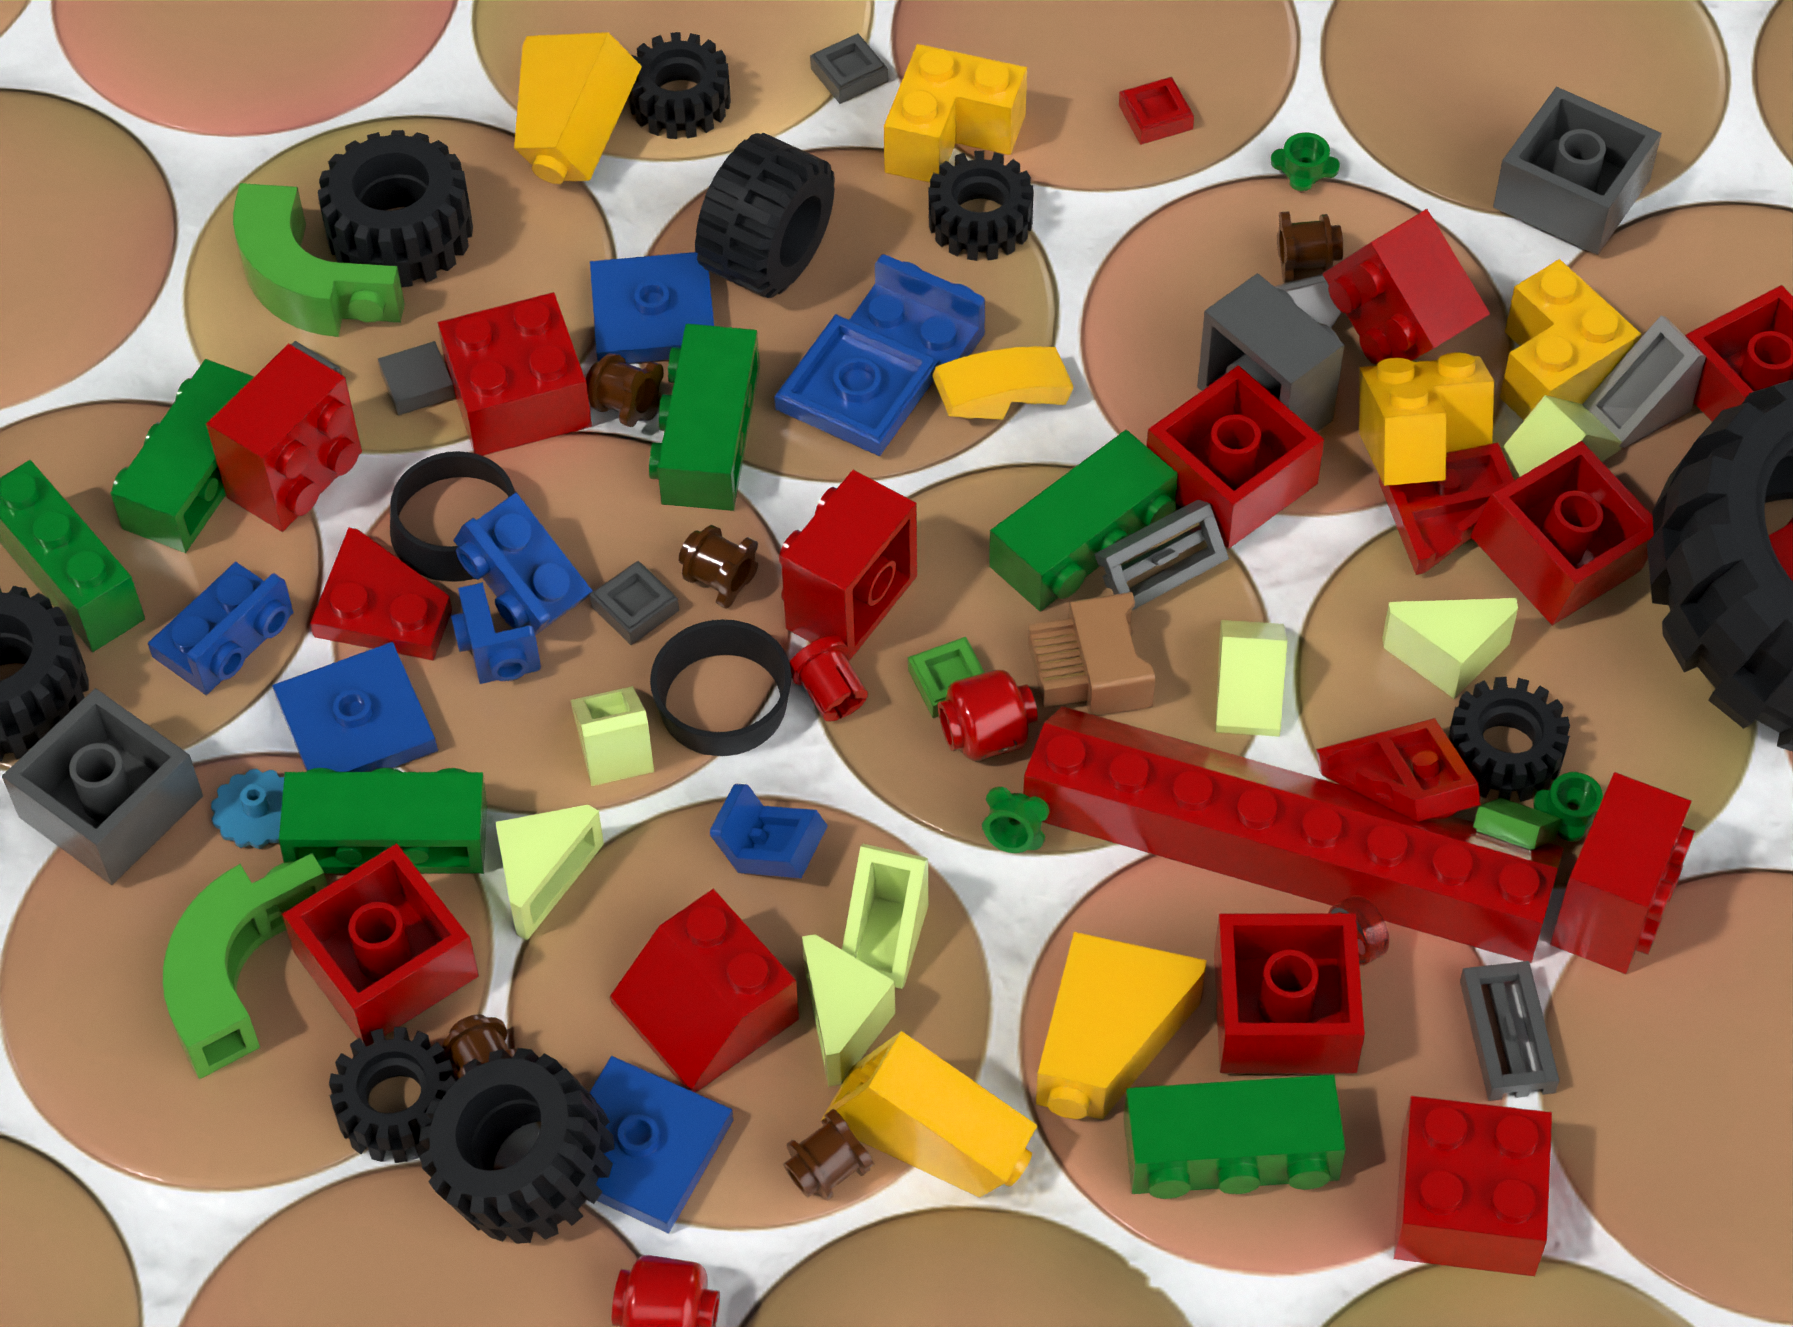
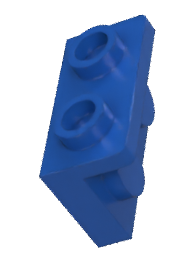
[849,254,985,365]
[453,492,593,635]
[148,561,294,696]

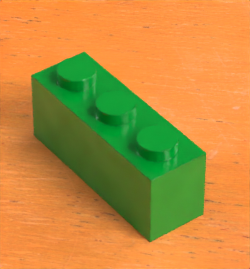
[649,324,760,511]
[110,359,254,553]
[989,429,1178,612]
[0,459,146,652]
[279,768,487,874]
[1123,1075,1346,1199]

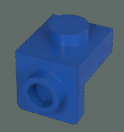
[451,582,541,684]
[710,784,828,879]

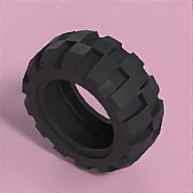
[1647,379,1793,752]

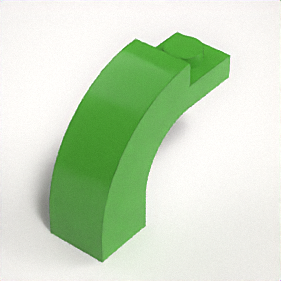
[233,183,405,337]
[163,853,328,1079]

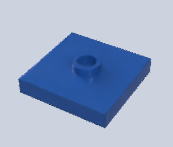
[590,252,714,363]
[774,314,940,456]
[272,642,438,772]
[589,1056,734,1234]

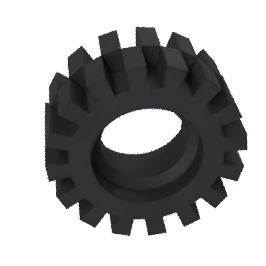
[629,32,731,139]
[928,150,1034,261]
[1448,677,1570,802]
[329,1027,455,1163]

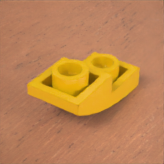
[932,346,1074,420]

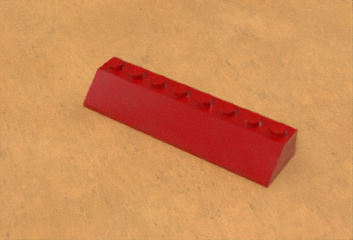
[1023,706,1564,963]

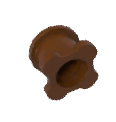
[1277,211,1343,282]
[586,353,664,427]
[679,525,758,608]
[442,1014,517,1079]
[783,1109,874,1201]

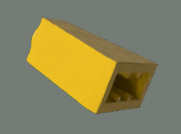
[514,32,642,184]
[1036,932,1207,1120]
[821,1031,1038,1198]

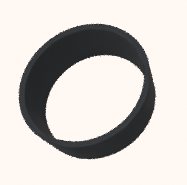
[390,451,516,582]
[650,619,792,756]

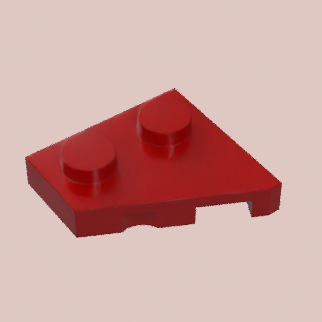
[1379,442,1514,575]
[310,527,452,661]
[1316,718,1481,822]

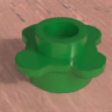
[1271,132,1340,191]
[1533,772,1603,842]
[982,786,1050,853]

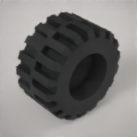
[318,130,473,288]
[695,133,835,298]
[0,586,89,761]
[419,1048,614,1244]

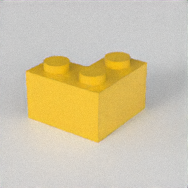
[884,44,1027,183]
[1500,259,1642,421]
[1359,352,1494,486]

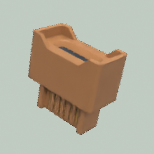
[1028,592,1155,716]

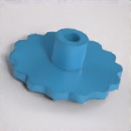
[211,769,284,849]

